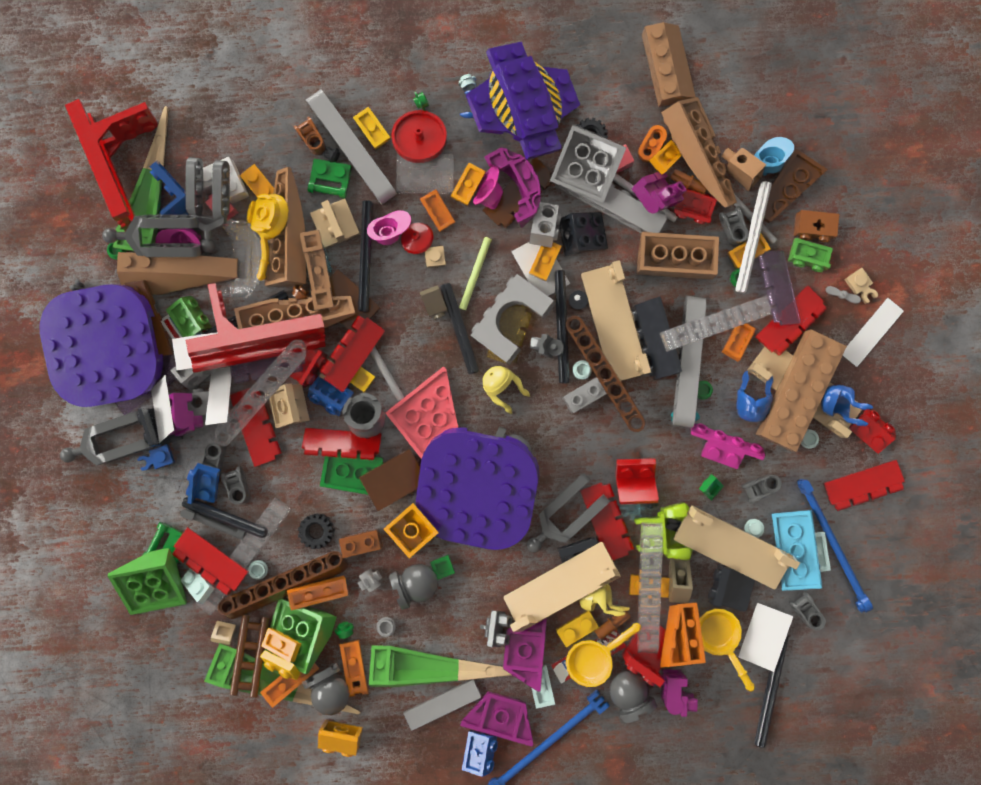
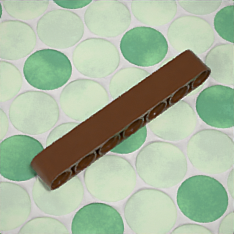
[566,316,646,432]
[218,551,348,619]

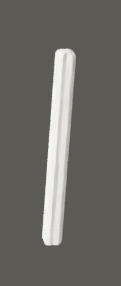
[736,181,772,293]

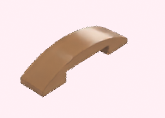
[300,230,334,310]

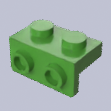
[788,238,833,273]

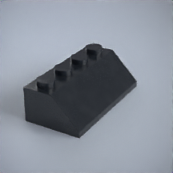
[631,296,682,380]

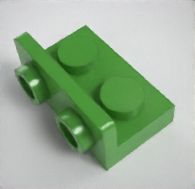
[166,296,212,337]

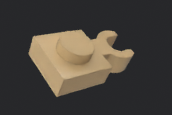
[844,268,878,304]

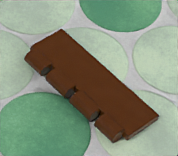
[482,157,552,228]

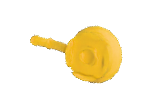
[247,194,289,281]
[699,609,755,692]
[566,623,641,687]

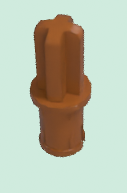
[671,169,707,194]
[594,611,631,641]

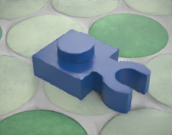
[137,444,175,471]

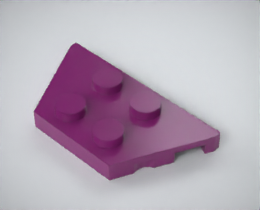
[503,618,547,692]
[460,691,533,747]

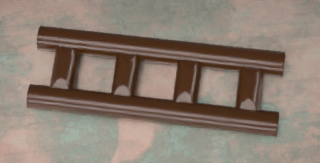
[230,615,269,698]

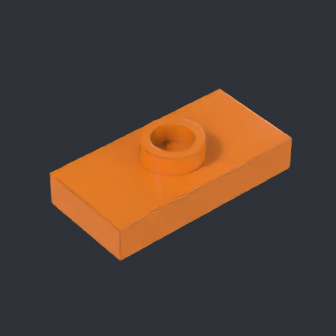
[420,189,455,232]
[722,320,756,362]

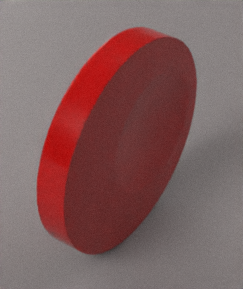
[391,110,447,163]

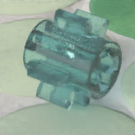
[620,504,645,520]

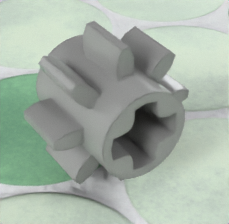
[358,568,382,592]

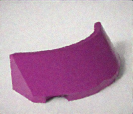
[484,147,541,228]

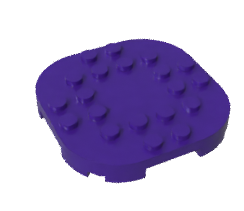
[40,284,163,407]
[416,428,540,550]

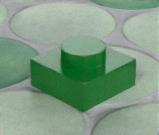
[699,474,724,501]
[430,555,455,580]

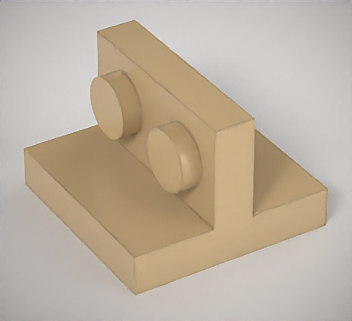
[310,199,360,249]
[267,383,310,428]

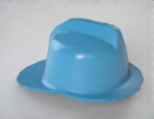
[754,137,794,176]

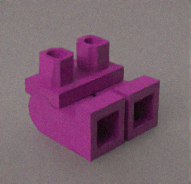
[631,172,687,214]
[169,393,203,437]
[661,669,698,717]

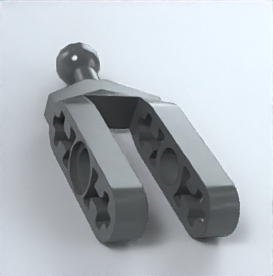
[186,157,230,253]
[102,215,201,257]
[60,411,155,465]
[527,473,610,553]

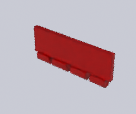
[755,285,827,356]
[320,316,385,392]
[230,387,282,467]
[302,428,382,460]
[823,460,905,511]
[580,482,634,560]
[172,527,249,595]

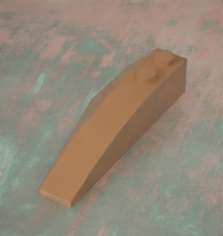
[661,97,737,208]
[265,167,307,287]
[117,252,239,295]
[234,296,355,329]

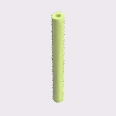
[459,237,492,311]

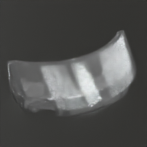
[222,219,262,298]

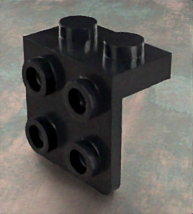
[708,564,755,612]

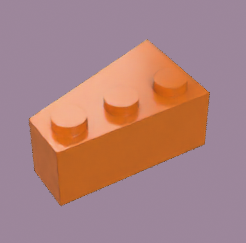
[660,603,706,667]

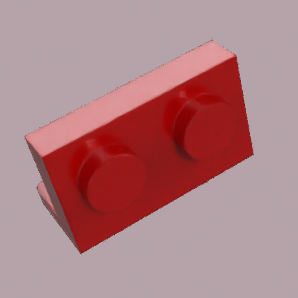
[673,189,717,224]
[849,409,896,454]

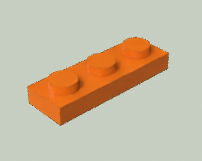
[287,575,348,610]
[260,663,319,708]

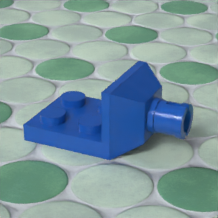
[149,160,188,215]

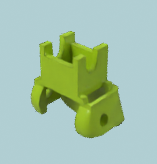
[634,502,693,560]

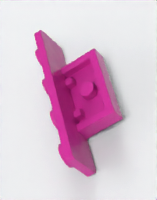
[691,423,765,469]

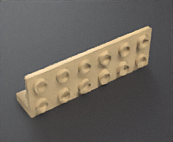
[581,260,651,381]
[747,346,862,438]
[674,505,800,589]
[504,542,621,632]

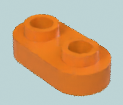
[638,125,667,162]

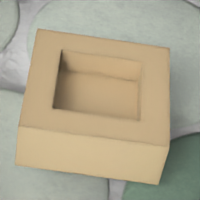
[425,246,446,268]
[211,621,236,645]

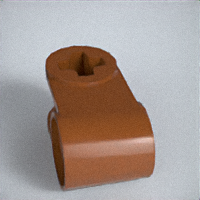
[293,117,326,155]

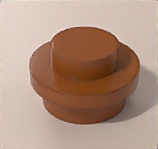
[292,285,310,300]

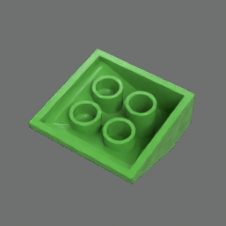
[108,548,187,615]
[265,598,337,674]

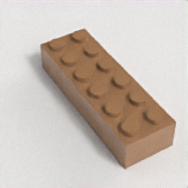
[756,329,847,452]

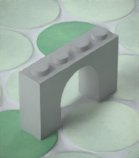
[471,274,556,365]

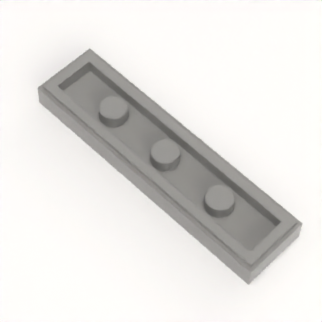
[403,679,482,731]

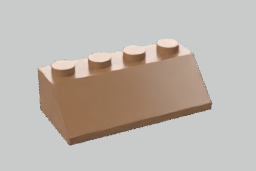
[642,22,696,107]
[637,232,719,279]

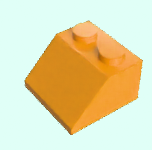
[384,503,439,558]
[318,720,363,757]

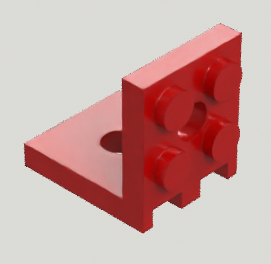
[621,616,666,687]

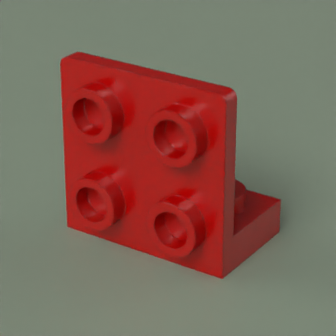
[288,348,328,387]
[615,458,659,504]

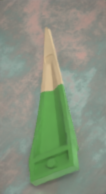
[113,106,169,252]
[204,643,360,714]
[369,645,512,688]

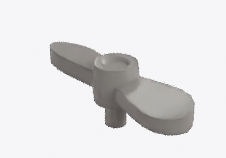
[825,286,861,304]

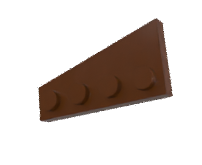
[753,149,828,223]
[124,280,174,356]

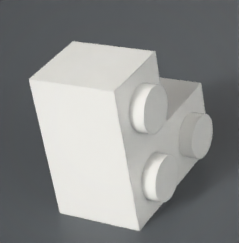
[203,157,249,204]

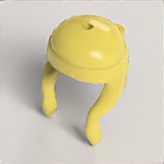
[483,366,530,414]
[579,584,630,616]

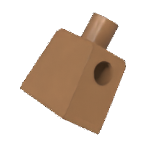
[721,148,766,191]

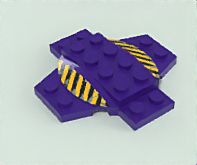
[466,42,580,160]

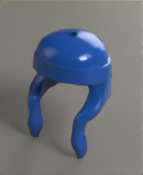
[736,371,773,422]
[821,385,873,426]

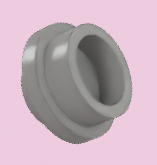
[376,617,396,637]

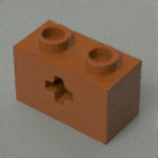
[794,210,839,242]
[338,528,383,558]

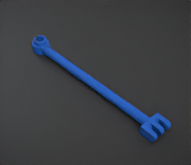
[797,479,873,613]
[488,690,610,785]

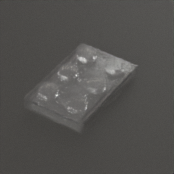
[396,154,454,194]

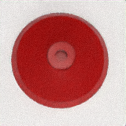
[401,222,434,254]

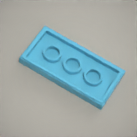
[772,510,823,591]

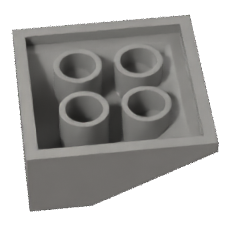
[550,125,626,203]

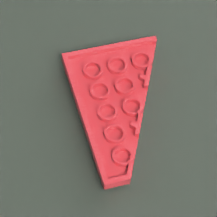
[385,367,458,459]

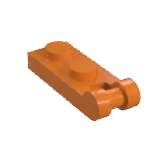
[339,640,369,697]

